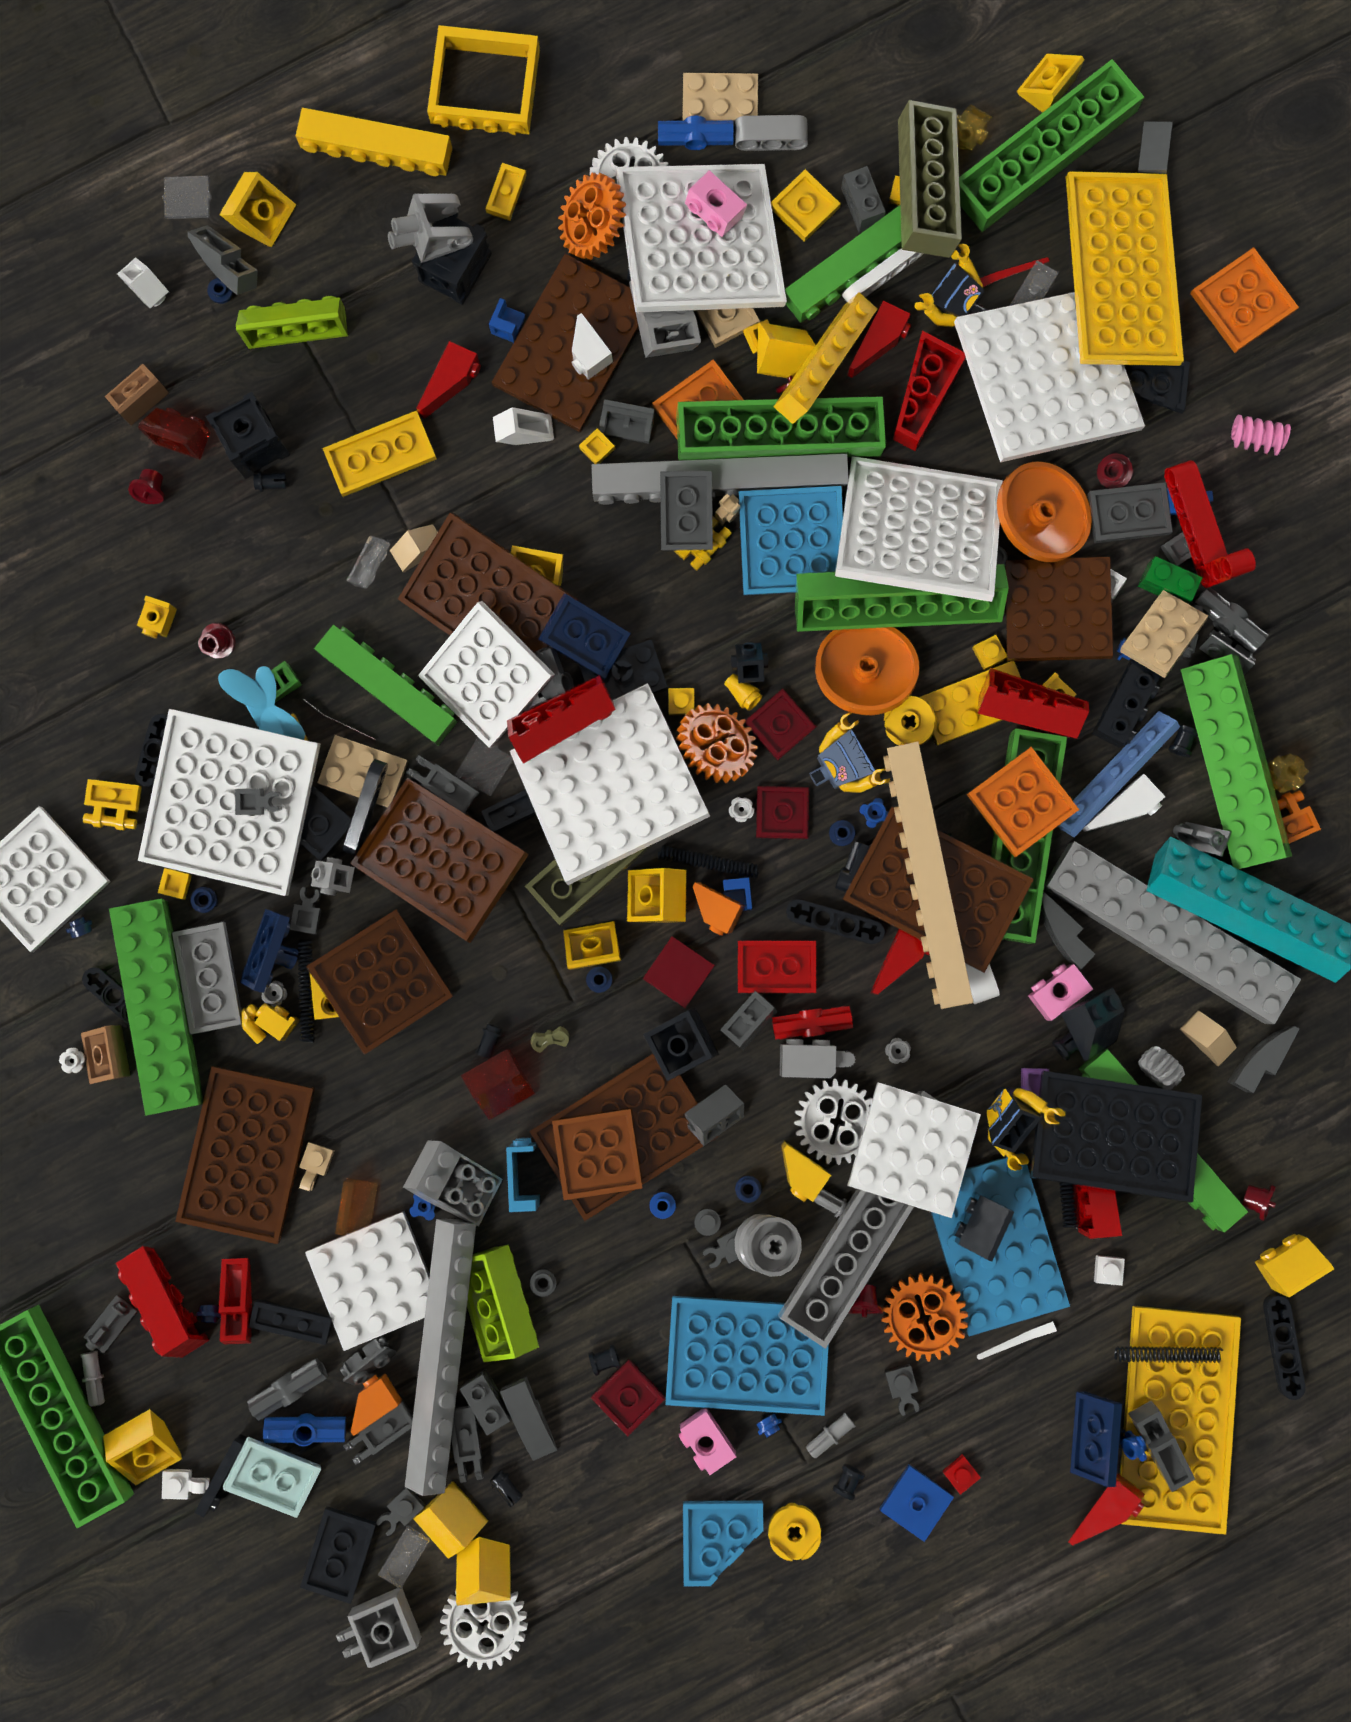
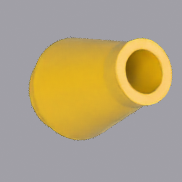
[724,674,762,711]

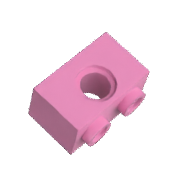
[685,170,747,237]
[1028,963,1093,1021]
[678,1408,736,1475]

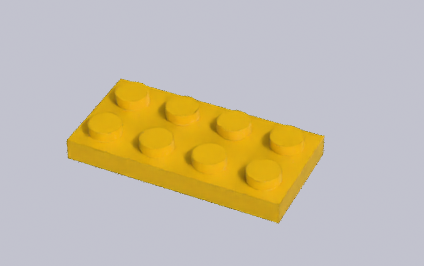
[323,410,437,497]
[920,661,1021,746]

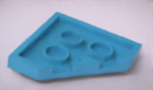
[683,1501,763,1586]

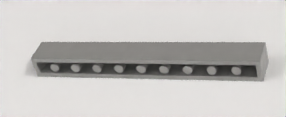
[592,454,848,505]
[405,1219,476,1496]

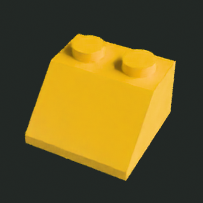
[219,172,296,247]
[627,868,686,922]
[781,1141,831,1202]
[1255,1234,1334,1297]
[103,1409,182,1485]

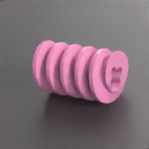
[1231,415,1291,456]

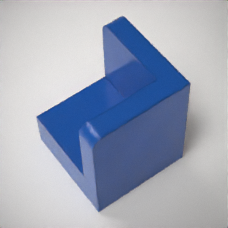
[489,298,525,343]
[723,878,752,911]

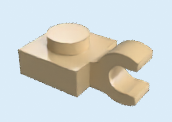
[715,494,740,525]
[299,1142,335,1191]

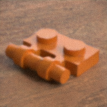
[1277,790,1321,844]

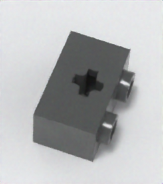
[841,166,885,233]
[460,1369,511,1435]

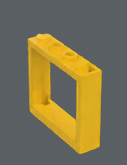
[427,25,540,135]

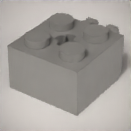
[780,1039,856,1078]
[336,1586,422,1668]

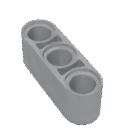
[735,115,808,151]

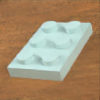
[223,1437,321,1518]

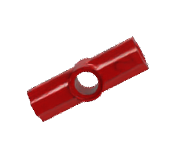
[772,1006,853,1040]

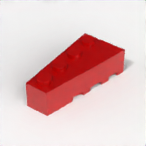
[893,330,966,451]
[977,668,1089,739]
[507,675,616,764]
[1073,1184,1122,1239]
[116,1246,209,1358]

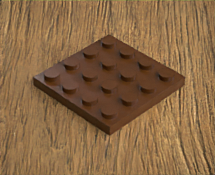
[1005,557,1113,662]
[306,910,453,1055]

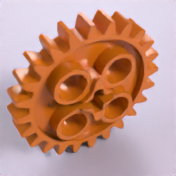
[558,172,626,260]
[676,703,758,783]
[882,1272,968,1362]

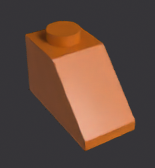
[693,882,745,936]
[351,1374,402,1436]

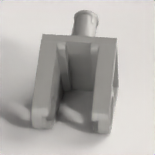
[388,194,473,263]

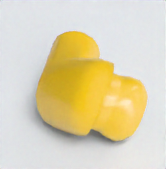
[241,1004,267,1044]

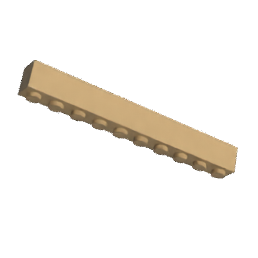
[883,742,973,1009]

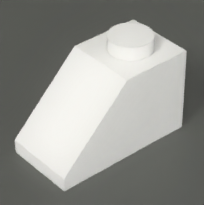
[117,257,169,308]
[572,313,613,380]
[493,407,554,445]

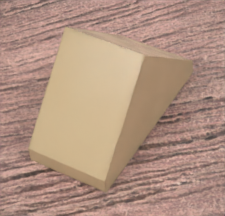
[390,524,438,573]
[1180,1011,1237,1066]

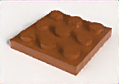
[552,1109,643,1200]

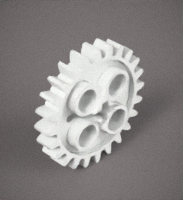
[589,137,668,184]
[794,1079,873,1165]
[440,1590,528,1670]

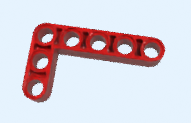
[1164,460,1256,588]

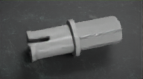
[814,1189,848,1218]
[80,1351,105,1406]
[806,1413,856,1458]

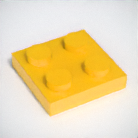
[771,169,841,242]

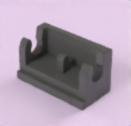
[1138,121,1172,174]
[600,399,655,444]
[721,991,777,1051]
[685,1084,744,1146]

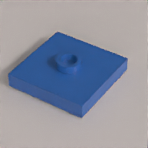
[879,1464,954,1542]

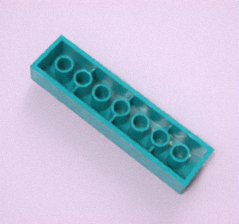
[1146,836,1351,983]

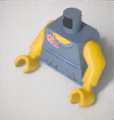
[809,712,890,793]

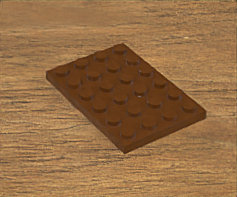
[492,254,639,432]
[398,512,579,653]
[350,778,529,943]
[843,807,1034,973]
[529,1054,718,1221]
[175,1066,315,1244]

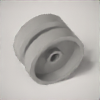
[734,1214,802,1277]

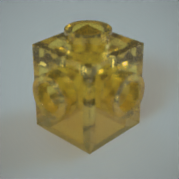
[957,104,992,151]
[1268,753,1309,793]

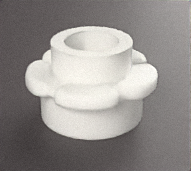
[729,797,754,822]
[59,1048,85,1073]

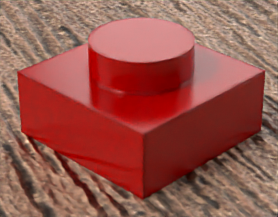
[942,1454,981,1495]

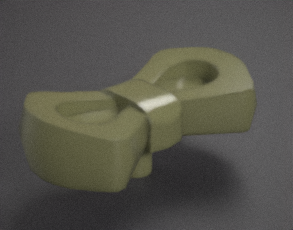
[530,1026,570,1053]

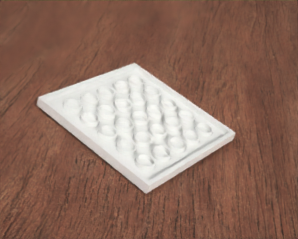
[616,164,787,312]
[954,292,1145,462]
[835,456,1003,602]
[510,683,710,885]
[138,709,321,896]

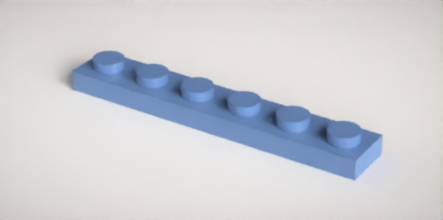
[1057,711,1180,837]

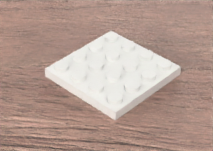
[418,601,555,748]
[0,806,110,952]
[847,1082,981,1218]
[305,1211,430,1351]

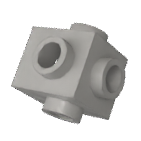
[311,857,355,896]

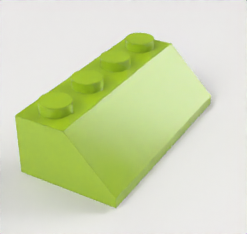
[236,296,348,349]
[467,1245,539,1362]

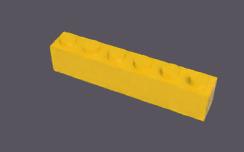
[296,108,452,176]
[773,292,877,424]

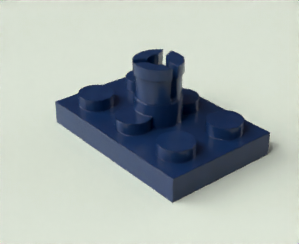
[539,594,631,678]
[240,909,298,993]
[1070,1391,1126,1487]

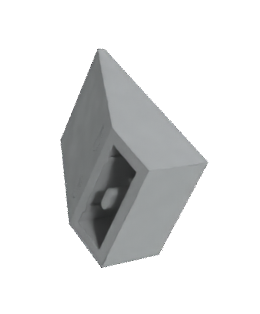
[629,281,701,358]
[403,1140,503,1227]

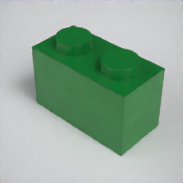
[1137,556,1203,604]

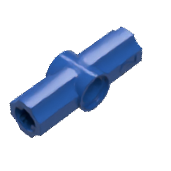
[658,115,733,150]
[263,1413,346,1447]

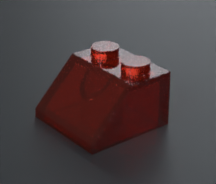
[138,408,211,460]
[461,1049,535,1120]

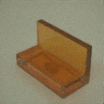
[335,1178,378,1236]

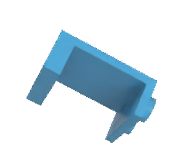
[506,1138,540,1212]

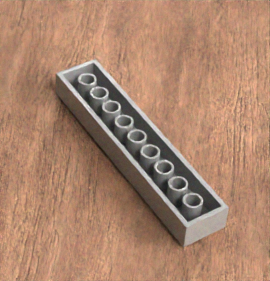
[1044,841,1301,1024]
[778,1091,938,1349]

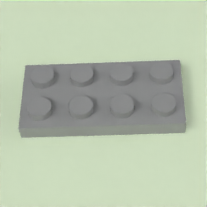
[172,922,242,1035]

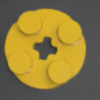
[884,696,937,746]
[768,1503,821,1561]

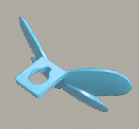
[218,666,305,740]

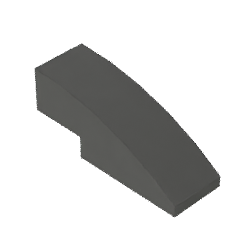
[188,225,258,295]
[1040,893,1095,970]
[1227,1026,1299,1093]
[500,1377,558,1461]
[1128,1401,1195,1492]

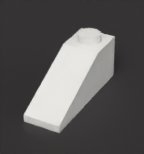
[1082,774,1165,832]

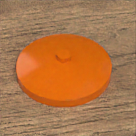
[997,462,1092,562]
[815,627,919,715]

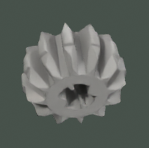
[1138,1046,1185,1090]

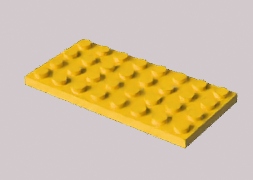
[1066,172,1184,366]
[1120,1306,1241,1535]

